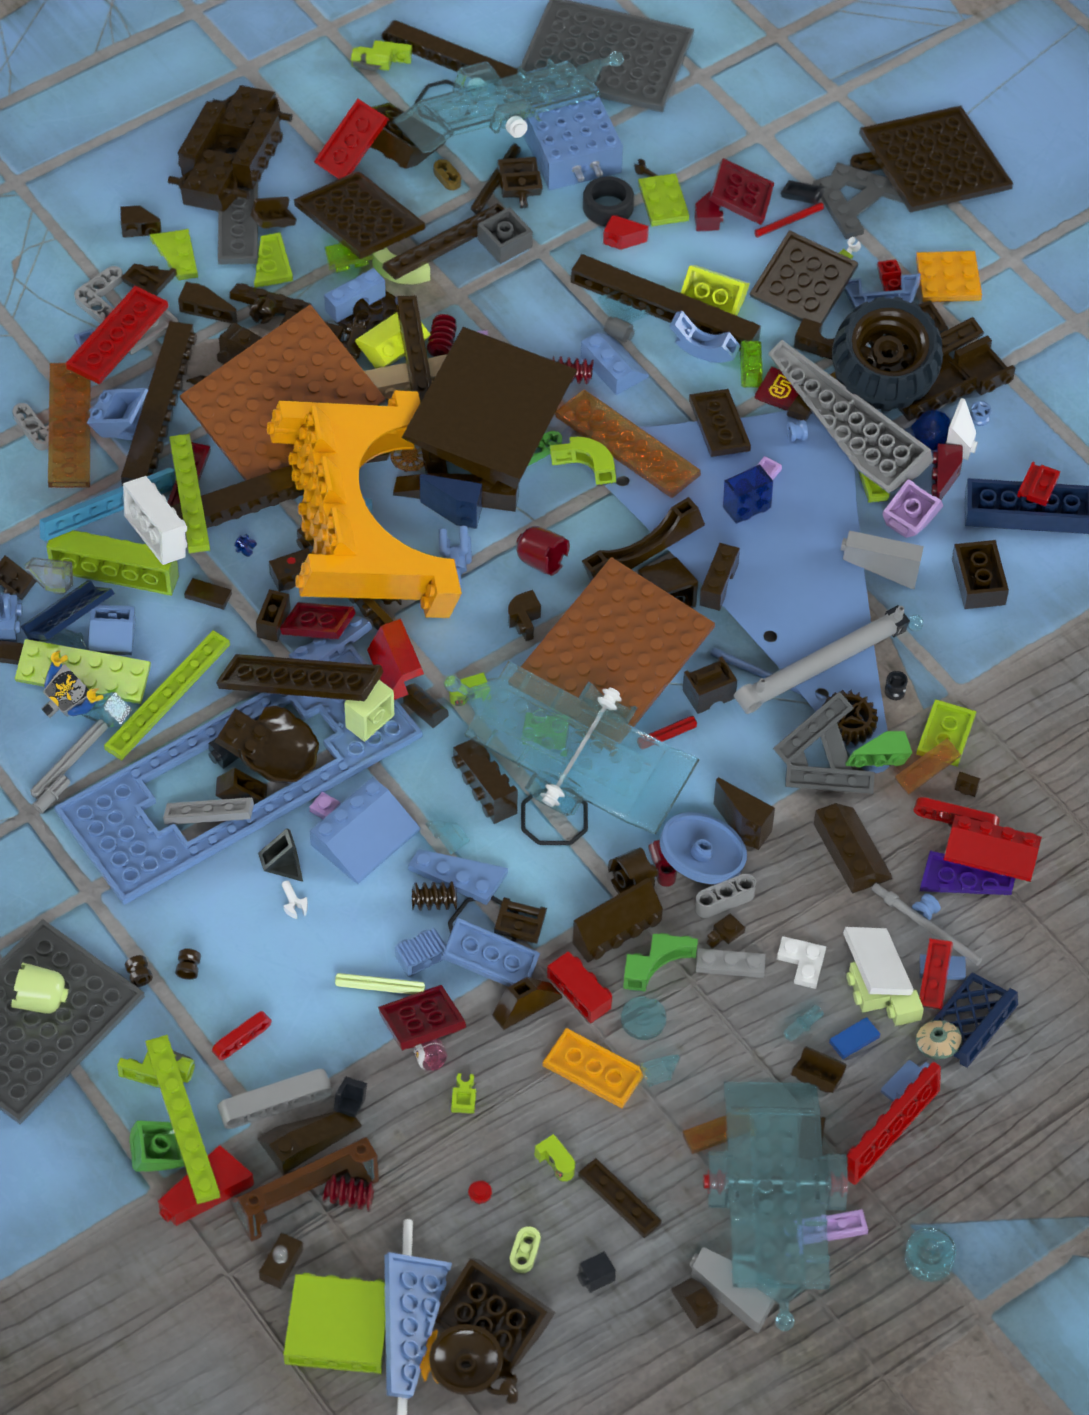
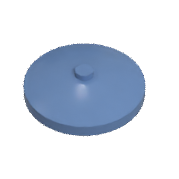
[660,812,747,884]

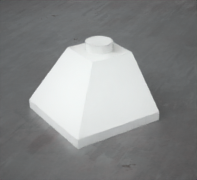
[946,398,978,460]

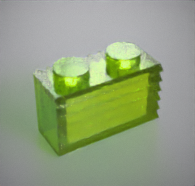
[740,341,763,387]

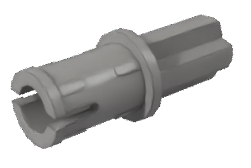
[32,775,70,814]

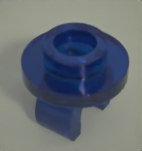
[234,534,257,557]

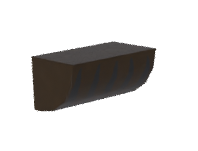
[403,683,449,728]

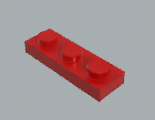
[919,938,953,1010]

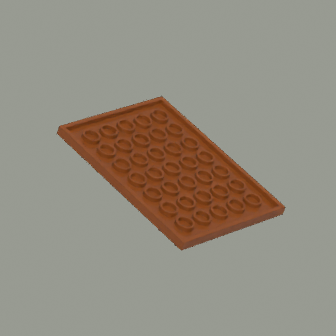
[180,304,386,481]
[508,557,715,754]

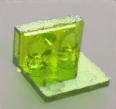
[324,243,373,273]

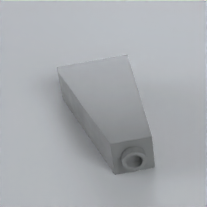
[841,530,924,589]
[690,1247,781,1334]

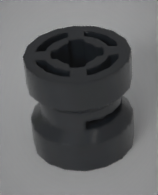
[885,671,908,701]

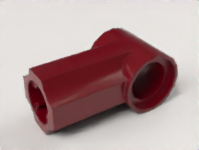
[648,840,677,887]

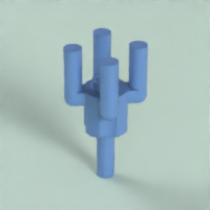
[439,526,472,592]

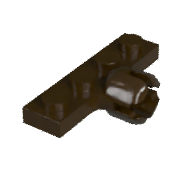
[229,283,311,324]

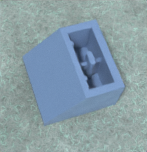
[89,605,136,655]

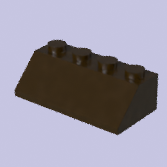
[814,803,893,894]
[573,878,663,963]

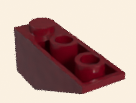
[931,444,963,500]

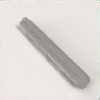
[30,719,108,799]

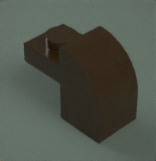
[508,590,541,641]

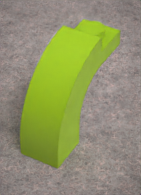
[550,437,616,485]

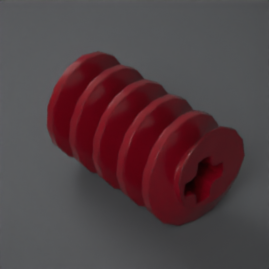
[427,314,457,357]
[553,356,594,385]
[323,1173,374,1212]

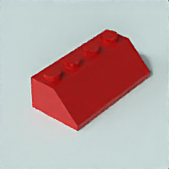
[944,815,1042,882]

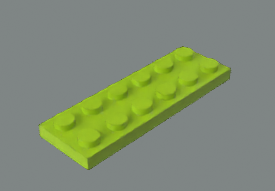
[15,639,151,704]

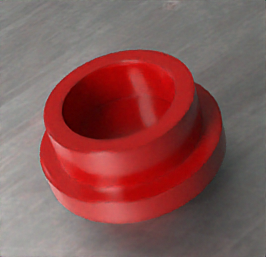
[468,1181,492,1204]

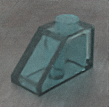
[82,692,132,728]

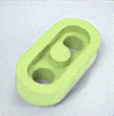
[510,1227,541,1273]

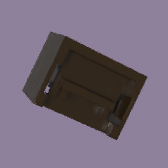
[682,657,737,714]

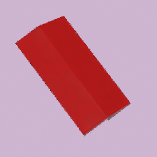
[367,618,424,700]

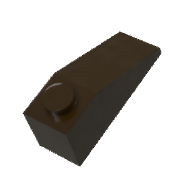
[178,281,238,324]

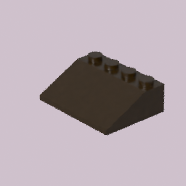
[370,102,447,169]
[435,1258,556,1372]

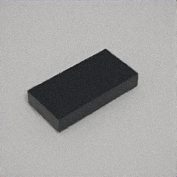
[781,180,825,205]

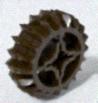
[822,690,878,746]

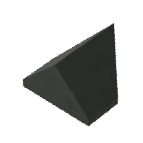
[258,828,303,882]

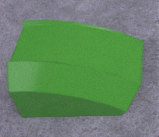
[129,1121,185,1171]

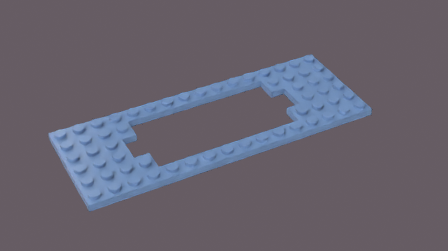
[54,644,423,905]

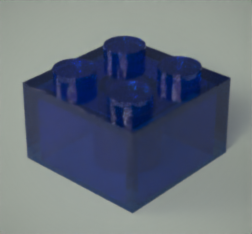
[723,464,773,524]

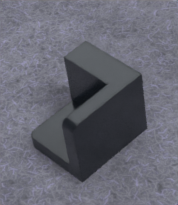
[334,1076,367,1117]

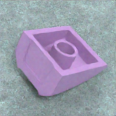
[882,479,943,538]

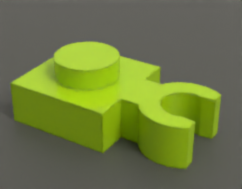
[451,1073,476,1114]

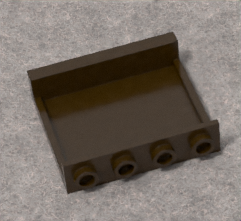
[898,345,977,421]

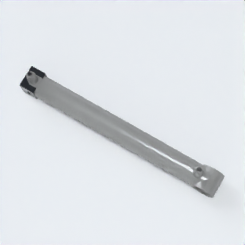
[734,605,910,714]

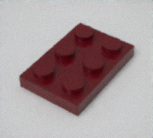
[280,602,356,639]

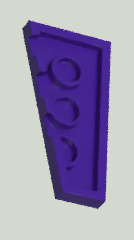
[919,851,1016,895]

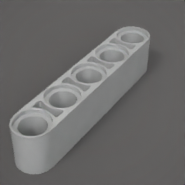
[217,1069,333,1129]

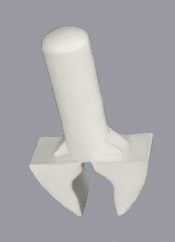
[281,880,308,919]

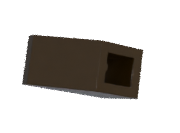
[120,205,162,237]

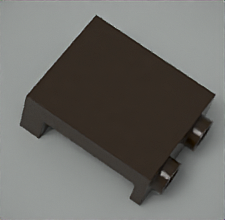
[953,335,1016,396]

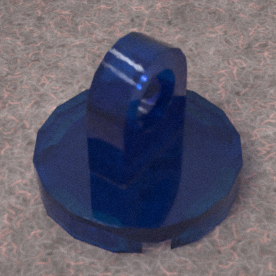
[911,410,951,451]

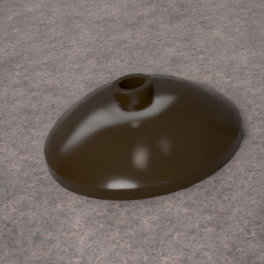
[429,1324,503,1395]

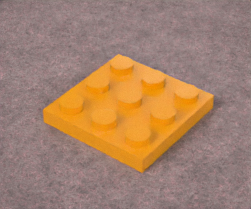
[916,251,982,302]

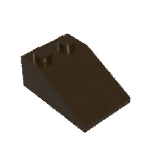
[713,777,775,850]

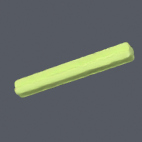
[335,973,425,995]

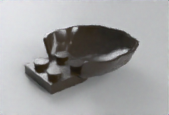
[214,706,319,784]

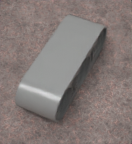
[695,873,756,918]

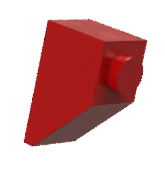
[603,215,649,250]

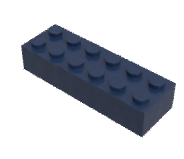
[965,478,1089,534]

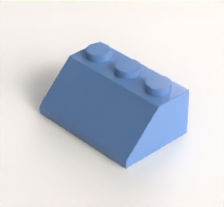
[581,332,649,395]

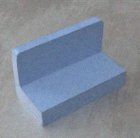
[881,1060,930,1101]

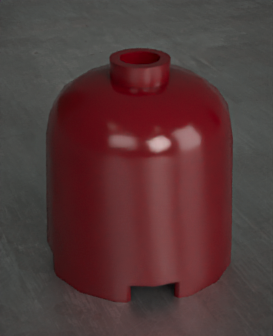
[517,526,570,576]

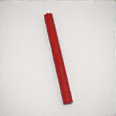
[754,202,824,238]

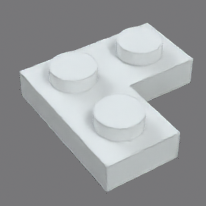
[777,936,826,989]

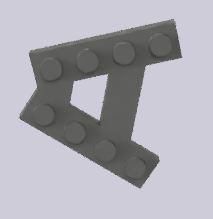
[813,162,904,239]
[773,691,875,794]

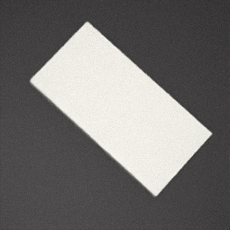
[843,927,914,995]

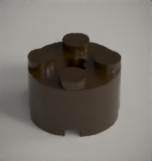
[608,847,658,894]

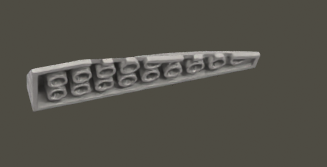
[768,340,933,493]

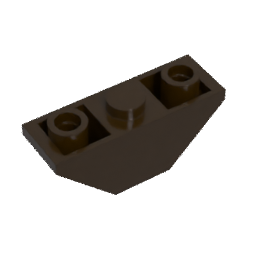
[492,977,562,1030]

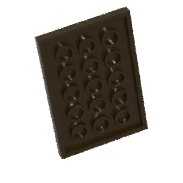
[294,171,425,259]

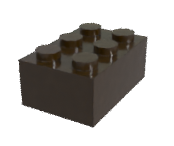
[952,540,1009,609]

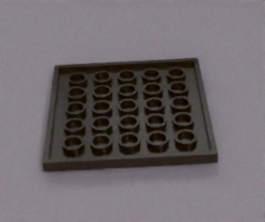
[859,106,1014,213]

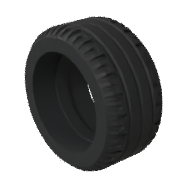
[583,176,634,226]

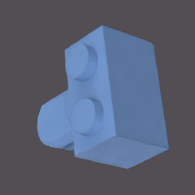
[0,593,22,642]

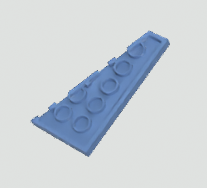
[384,1252,452,1399]

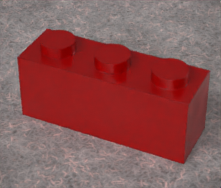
[547,951,612,1024]

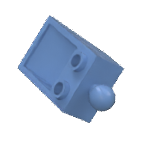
[87,388,148,438]

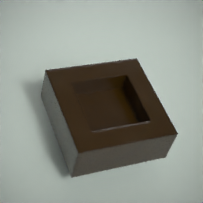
[955,772,981,797]

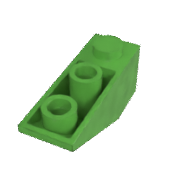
[845,731,912,767]

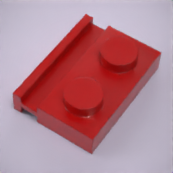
[1017,462,1061,506]

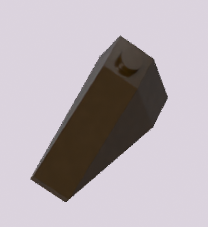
[257,1111,362,1175]

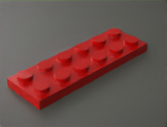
[66,286,169,385]
[847,1061,941,1185]

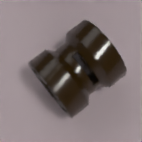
[175,949,201,980]
[125,955,153,987]

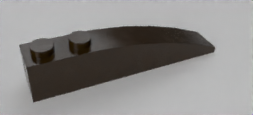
[393,473,519,512]

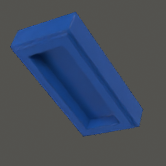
[829,1017,880,1059]

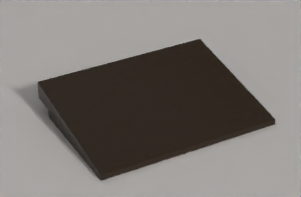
[402,327,577,489]

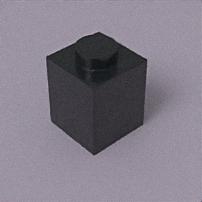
[208,737,239,769]
[577,1251,616,1293]

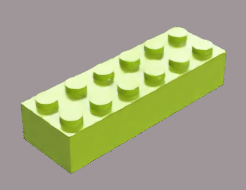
[46,530,179,596]

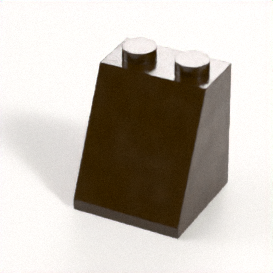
[637,557,698,608]

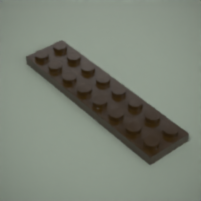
[216,654,384,701]

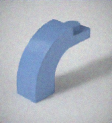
[669,311,741,363]

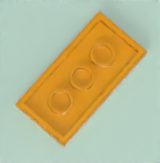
[543,1028,646,1108]

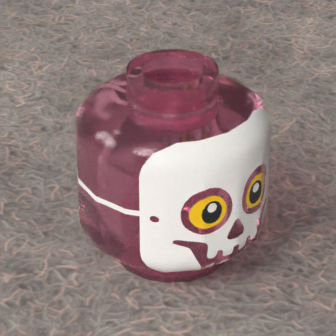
[414,1038,447,1071]

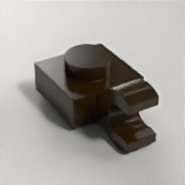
[706,913,745,949]

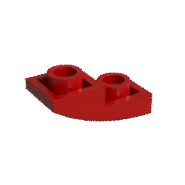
[877,259,902,291]

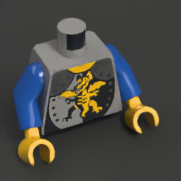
[41,650,104,718]

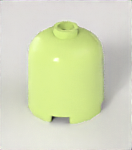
[11,963,69,1014]

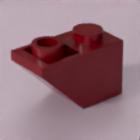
[694,189,724,231]

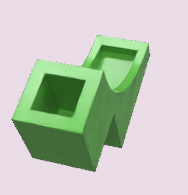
[623,933,698,992]

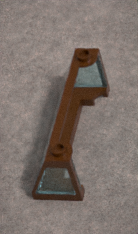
[230,1137,379,1242]

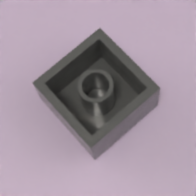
[478,207,533,264]

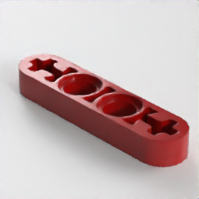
[914,797,1000,826]

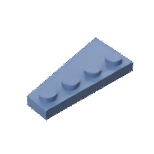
[289,616,372,661]
[408,849,508,905]

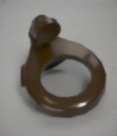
[486,1370,518,1404]

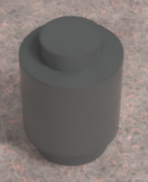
[604,317,635,343]

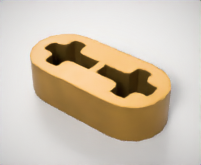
[434,159,461,191]

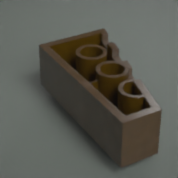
[451,737,518,824]

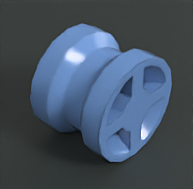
[970,401,991,426]
[787,420,808,442]
[912,893,941,920]

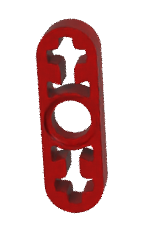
[212,1011,272,1060]

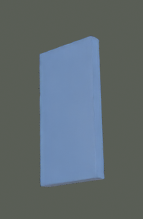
[441,918,540,987]

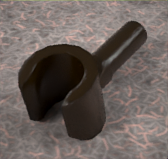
[634,159,659,177]

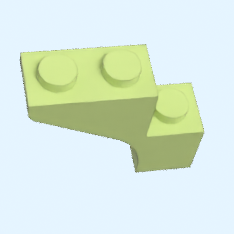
[846,962,924,1026]

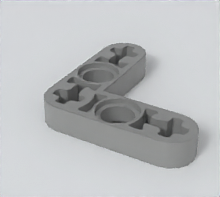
[74,266,123,324]
[12,403,88,450]

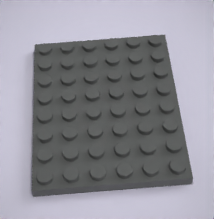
[519,0,694,112]
[0,919,145,1124]

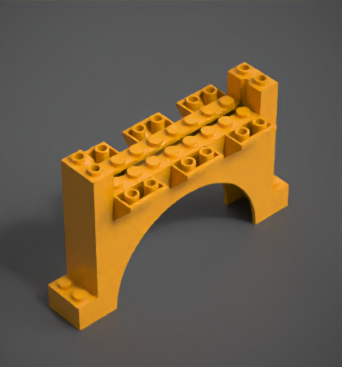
[267,390,462,618]

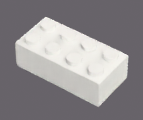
[123,476,187,565]

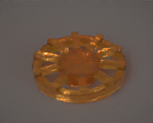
[390,444,424,472]

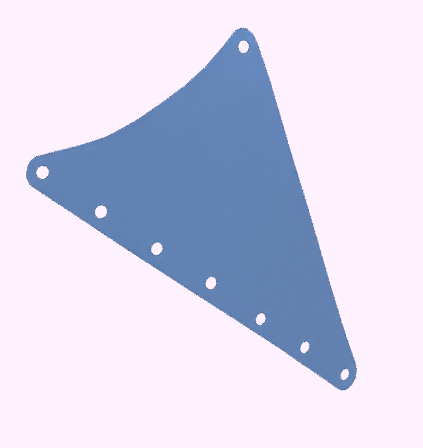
[561,410,889,773]

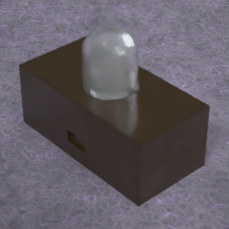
[259,1232,303,1289]

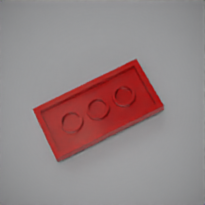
[314,98,389,179]

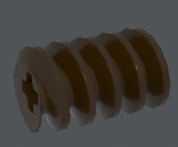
[412,881,457,911]

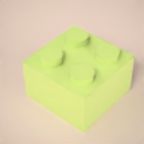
[344,680,395,742]

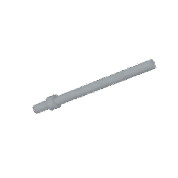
[871,883,982,966]

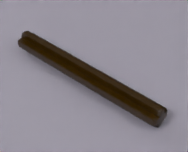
[471,144,521,214]

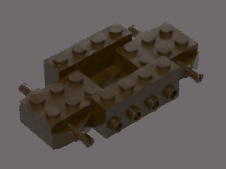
[168,85,293,212]

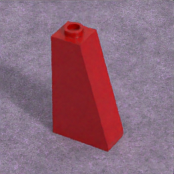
[158,1145,254,1226]

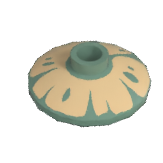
[916,1020,962,1059]

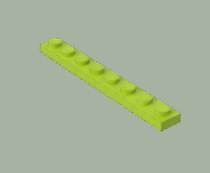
[169,434,210,553]
[104,630,230,761]
[145,1035,220,1204]

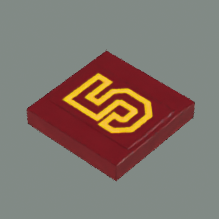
[754,366,799,411]

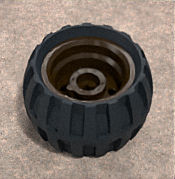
[832,296,943,411]

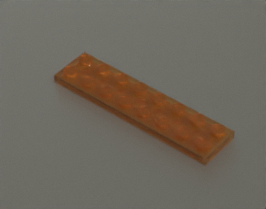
[48,363,91,488]
[555,389,701,498]

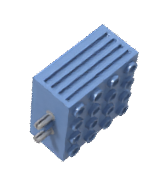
[524,92,623,190]

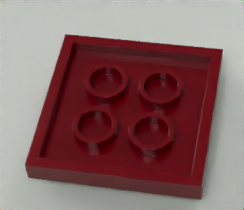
[709,158,775,225]
[378,985,466,1051]

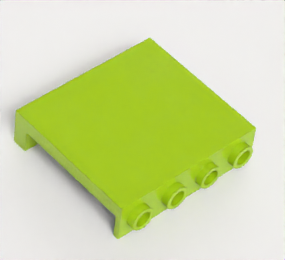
[283,1273,386,1374]

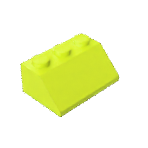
[681,265,750,315]
[355,313,431,369]

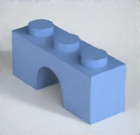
[324,268,386,323]

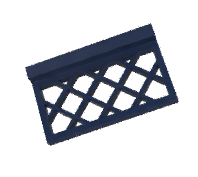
[21,580,115,641]
[931,972,1018,1068]

